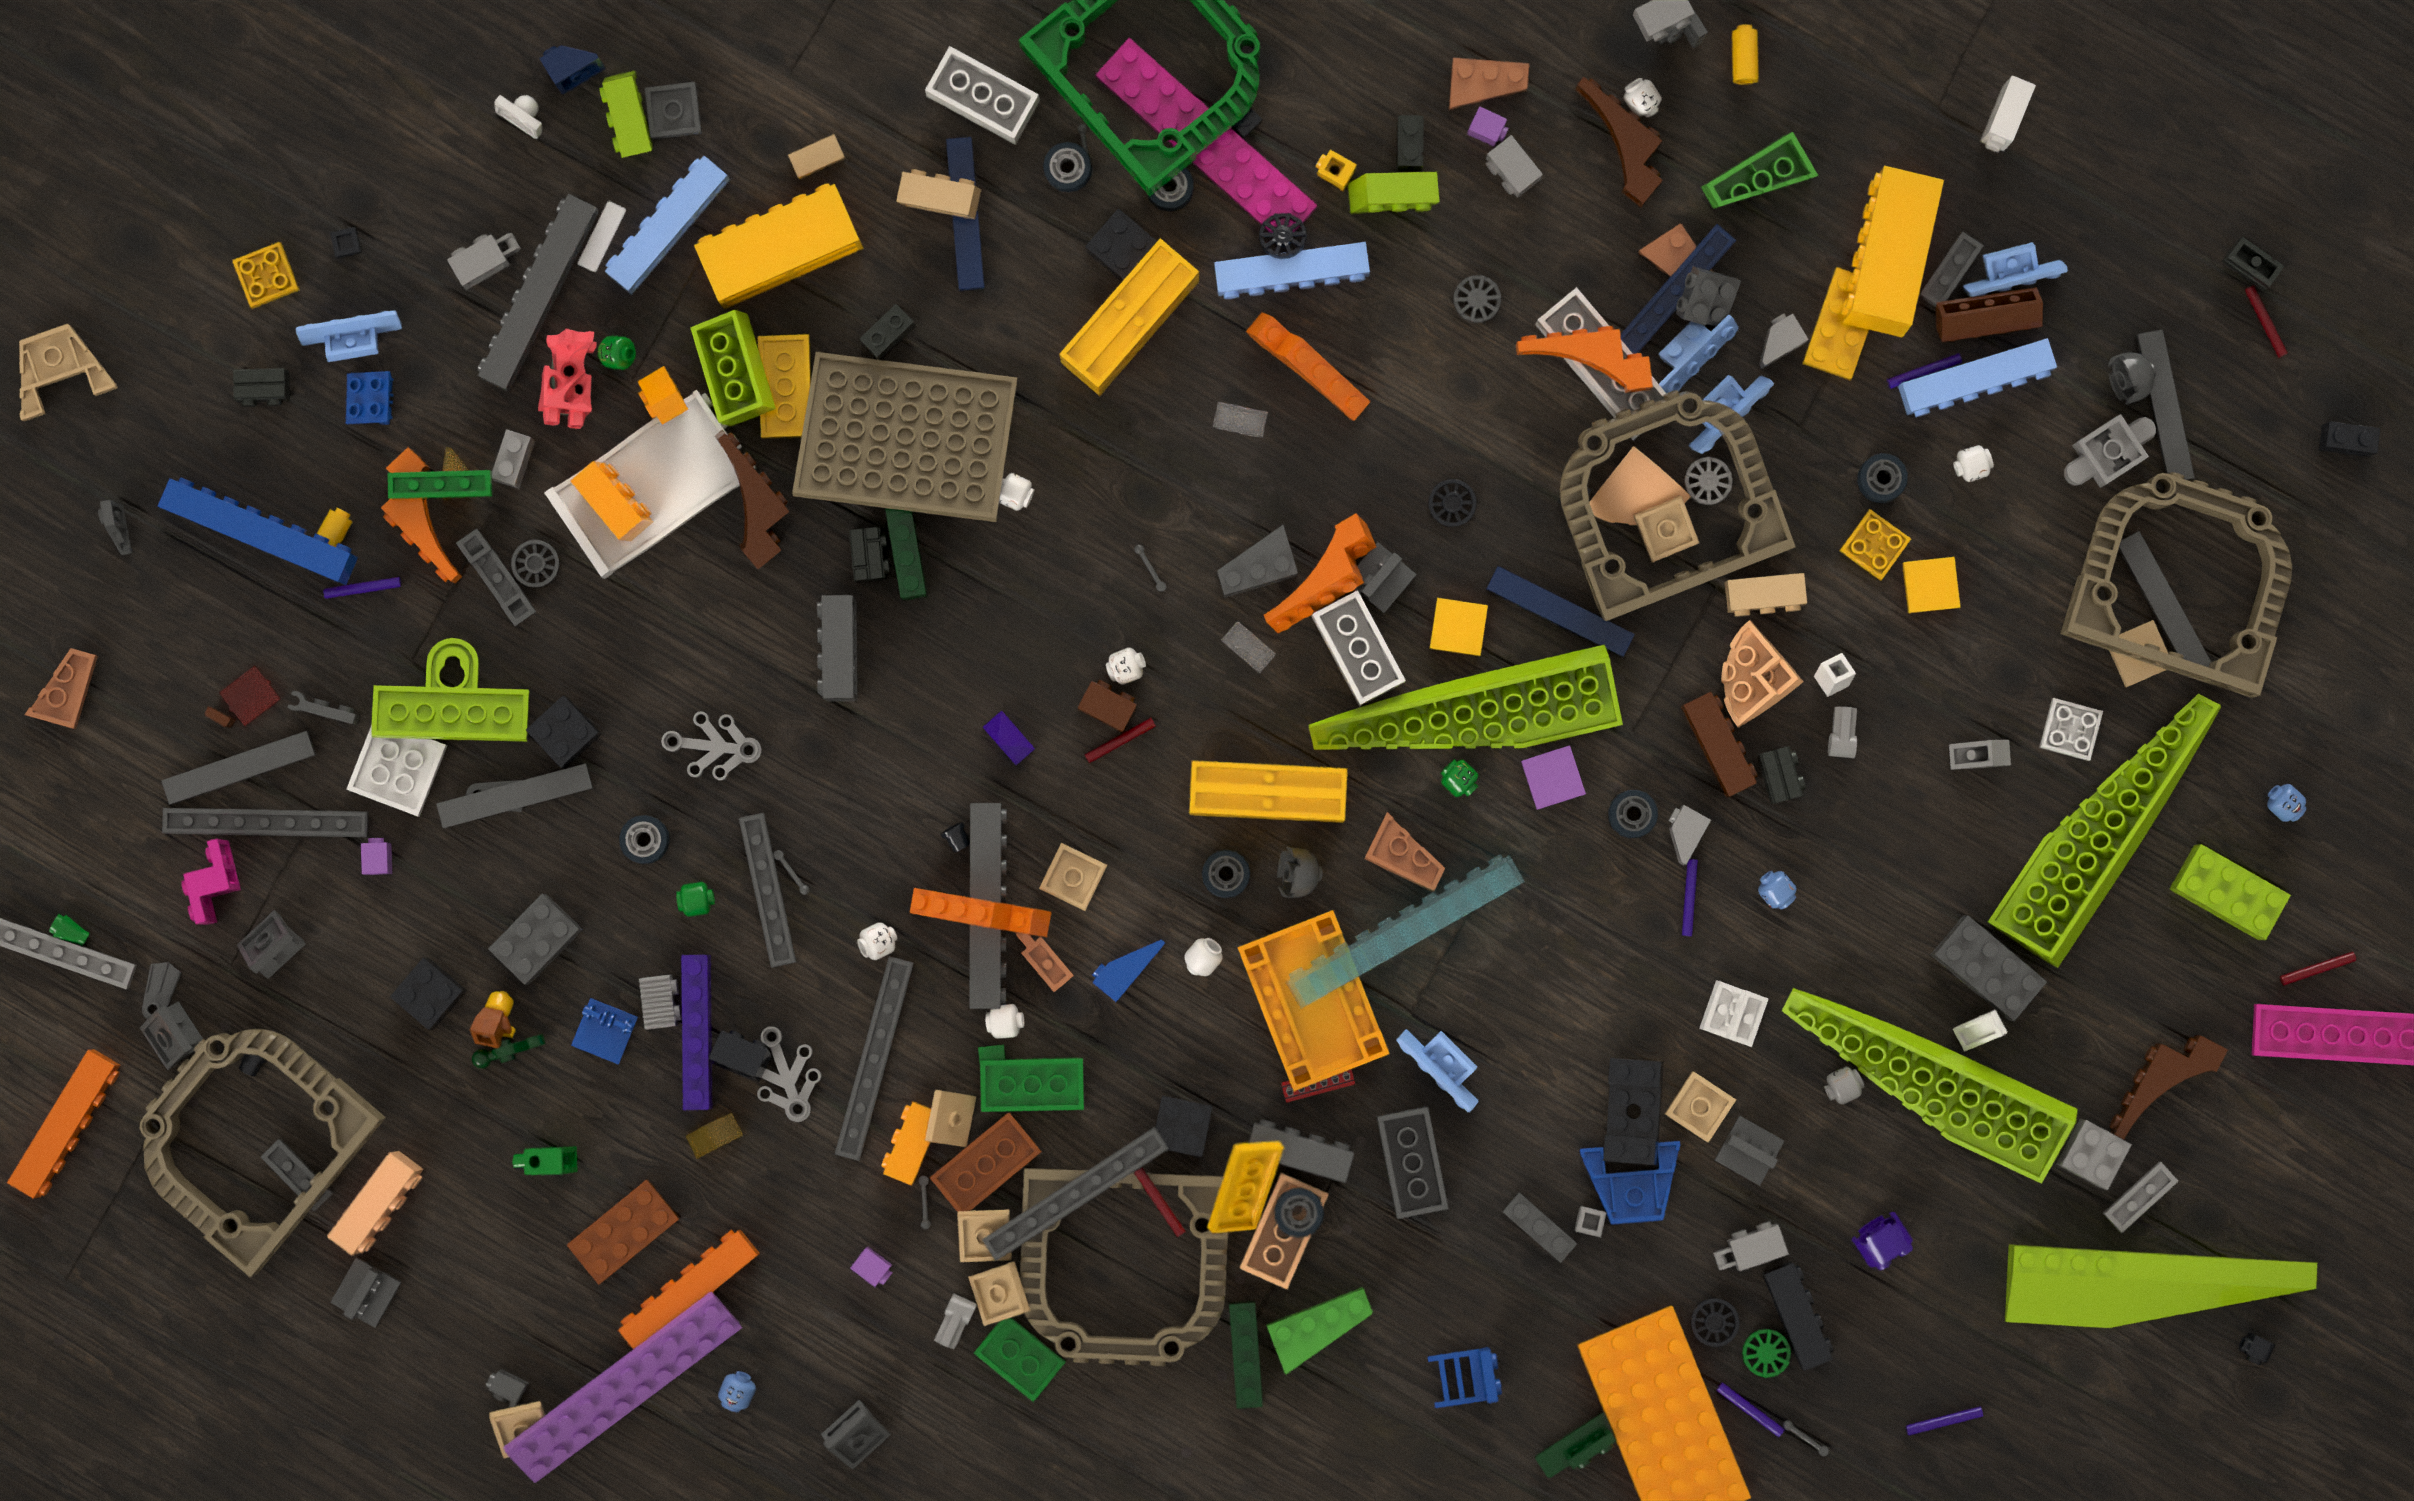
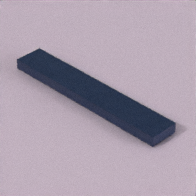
[946,137,984,291]
[1620,224,1736,354]
[1486,566,1635,657]

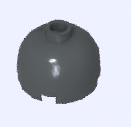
[2108,352,2156,405]
[1277,846,1323,898]

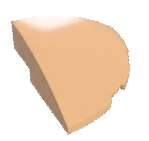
[1589,446,1690,526]
[1721,620,1804,727]

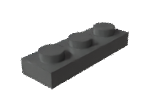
[1919,232,1983,307]
[261,1138,334,1212]
[1502,1192,1577,1263]

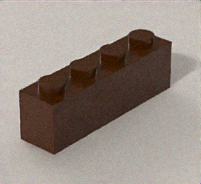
[1936,287,2043,342]
[1681,692,1758,798]

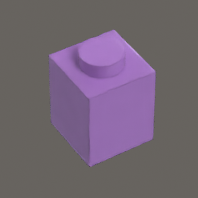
[1467,106,1509,147]
[361,838,392,875]
[850,1246,892,1287]

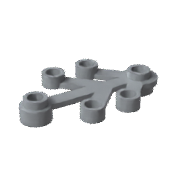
[661,711,762,781]
[757,1027,822,1122]

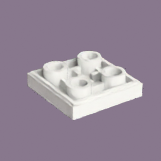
[2039,698,2103,761]

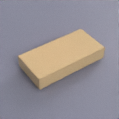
[788,135,845,179]

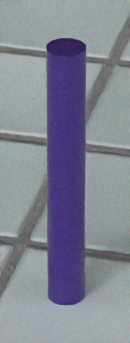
[1887,353,1962,389]
[323,577,401,599]
[1682,859,1698,936]
[1716,1383,1784,1437]
[1906,1406,1983,1436]

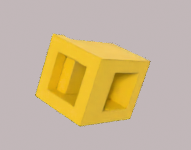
[1316,150,1357,191]

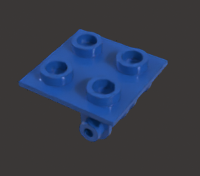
[346,371,394,425]
[571,998,638,1065]

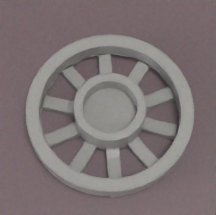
[1684,457,1733,505]

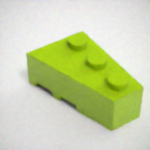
[599,71,653,158]
[1348,172,1439,214]

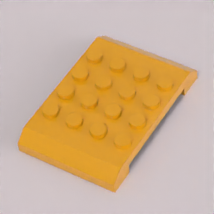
[1238,910,1389,1091]

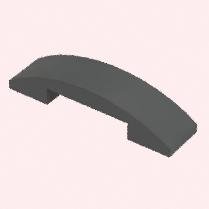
[456,529,536,627]

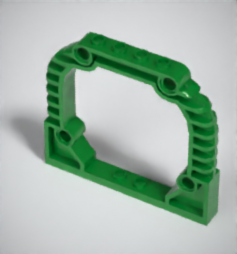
[1019,0,1260,196]

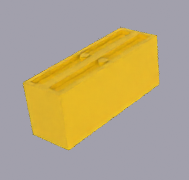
[1841,166,1944,338]
[694,184,863,309]
[1059,238,1199,396]
[1190,761,1347,823]

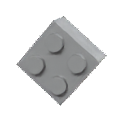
[2056,1119,2132,1190]

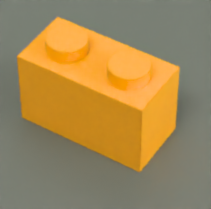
[637,366,688,425]

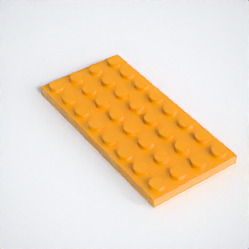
[1577,1305,1751,1501]

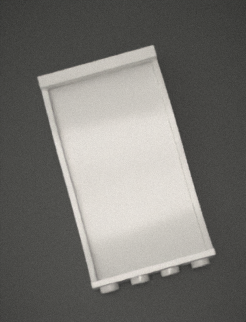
[544,390,756,579]

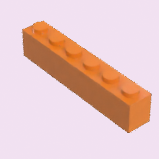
[7,1049,120,1199]
[618,1230,760,1349]

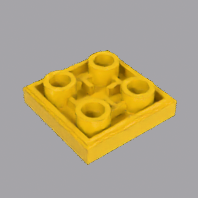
[232,242,299,309]
[1839,509,1911,581]
[1902,557,1960,614]
[1430,598,1488,656]

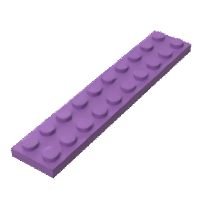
[503,1291,742,1483]

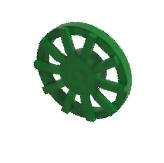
[1742,1329,1791,1378]

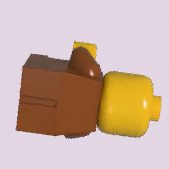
[470,991,516,1048]

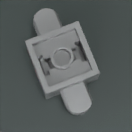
[2064,414,2156,488]

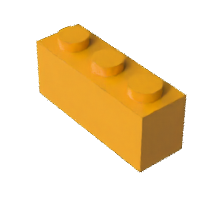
[881,1102,931,1185]

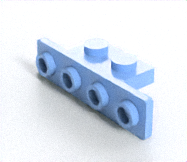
[1963,243,2068,297]
[296,311,402,362]
[1659,315,1739,393]
[1689,375,1774,454]
[1397,1029,1478,1112]

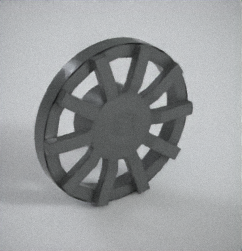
[1453,275,1501,323]
[511,540,560,588]

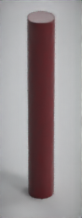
[2245,285,2288,358]
[1085,718,1156,763]
[2280,951,2356,986]
[1134,1167,1186,1237]

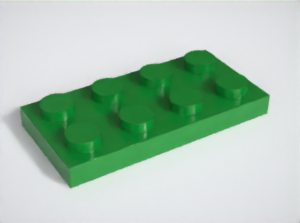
[980,1058,1084,1112]

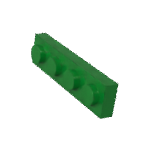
[388,470,492,499]

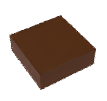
[204,706,236,728]

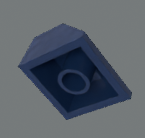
[539,45,606,95]

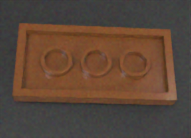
[930,1112,1042,1212]
[567,1179,680,1285]

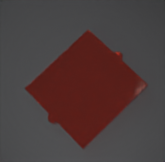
[219,666,281,726]

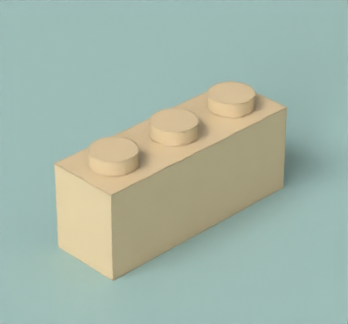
[896,169,981,219]
[1725,573,1807,617]

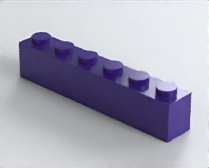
[681,955,712,1110]

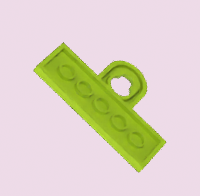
[371,638,529,742]

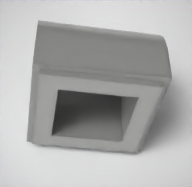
[1575,1206,1606,1237]

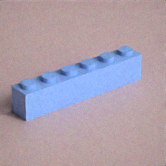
[605,156,730,295]
[1214,242,1370,299]
[1898,338,2057,417]

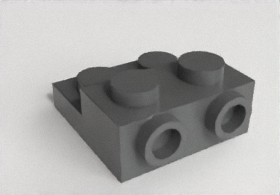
[1676,266,1741,327]

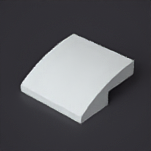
[1699,980,1768,1047]

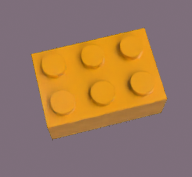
[570,461,654,542]

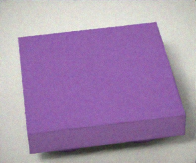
[1521,746,1586,810]

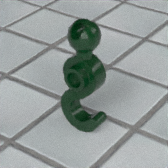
[472,1034,546,1069]

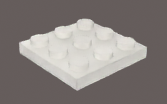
[347,725,448,817]

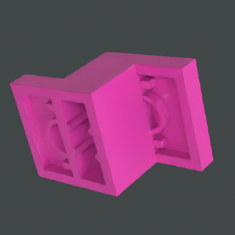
[182,839,241,925]

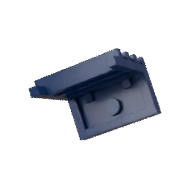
[1427,1347,1502,1408]

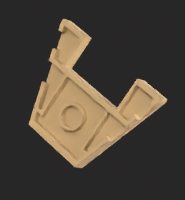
[20,324,118,421]

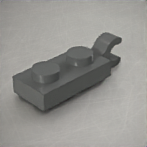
[288,691,360,726]

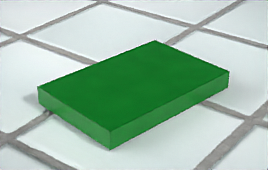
[973,1317,1066,1402]

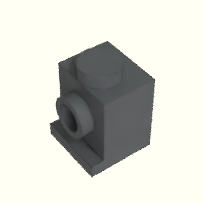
[486,1369,529,1407]

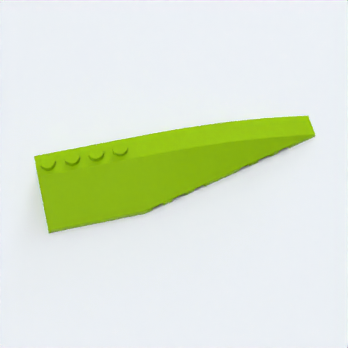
[1308,645,1623,750]
[1988,694,2221,968]
[1782,988,2077,1184]
[2005,1244,2317,1328]

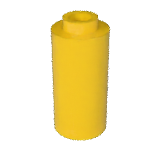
[1732,25,1758,84]
[317,507,353,547]

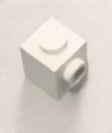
[1814,653,1856,697]

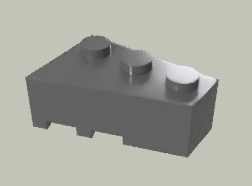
[1217,525,1298,598]

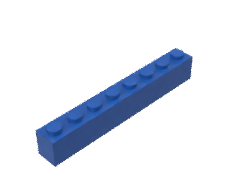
[158,477,358,585]

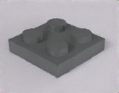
[645,82,702,140]

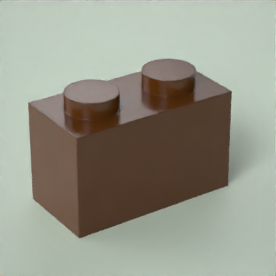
[1078,680,1137,733]

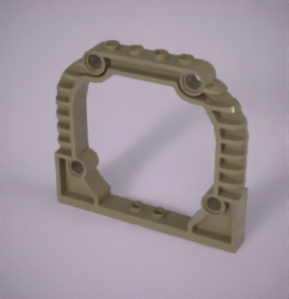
[1560,390,1795,621]
[2060,472,2292,698]
[140,1029,386,1277]
[1020,1168,1228,1366]

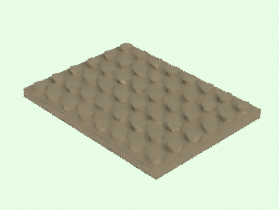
[792,352,1017,522]

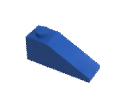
[1092,940,1165,1002]

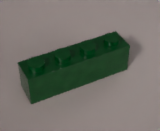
[885,508,928,601]
[1229,1301,1263,1409]

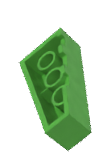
[1701,132,1818,209]
[1267,1287,1373,1375]

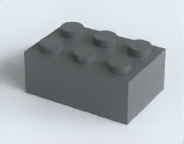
[488,894,583,985]

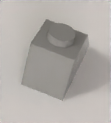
[1759,314,1809,369]
[1949,740,2011,770]
[1668,805,1711,865]

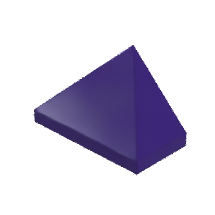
[983,711,1035,765]

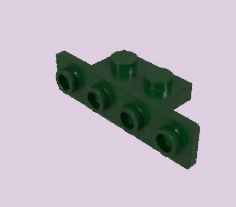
[1535,1411,1616,1478]

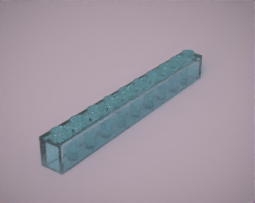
[1285,854,1525,1009]

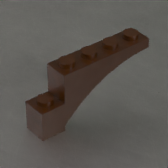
[1575,77,1663,208]
[715,430,789,569]
[2109,1035,2228,1140]

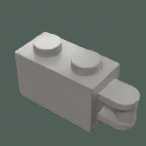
[447,233,521,290]
[1713,1221,1788,1271]

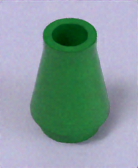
[49,914,90,946]

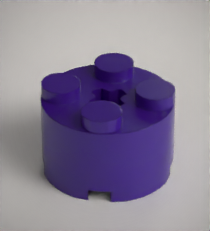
[1852,1212,1913,1271]

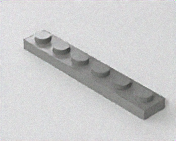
[0,918,137,989]

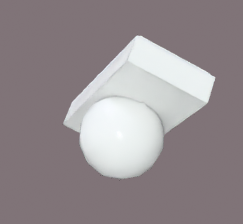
[495,95,542,139]
[1953,1010,2007,1052]

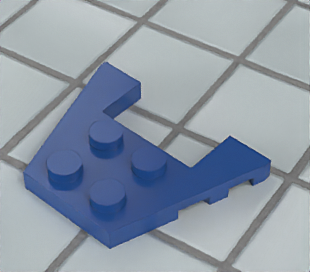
[1579,1141,1680,1225]

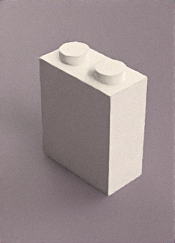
[1980,76,2036,152]

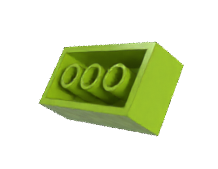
[690,310,776,426]
[2170,844,2291,940]

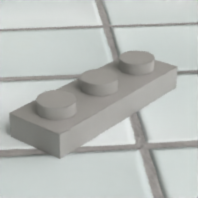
[2103,1162,2178,1233]

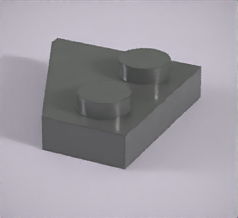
[98,500,132,555]

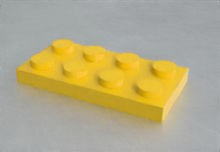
[1803,267,1869,380]
[758,334,811,439]
[1207,1141,1284,1233]

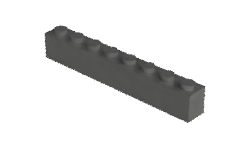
[478,194,599,392]
[969,803,1007,1009]

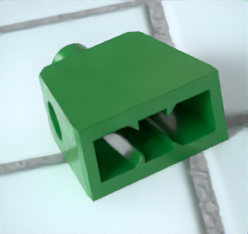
[513,1146,577,1175]

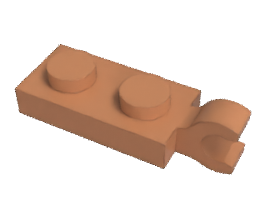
[1016,933,1074,992]

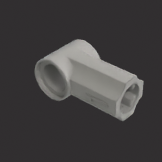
[1828,706,1857,758]
[935,1294,977,1349]

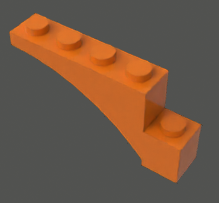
[1246,312,1370,421]
[1516,326,1653,393]
[381,448,462,583]
[1264,513,1376,633]
[910,888,1051,937]

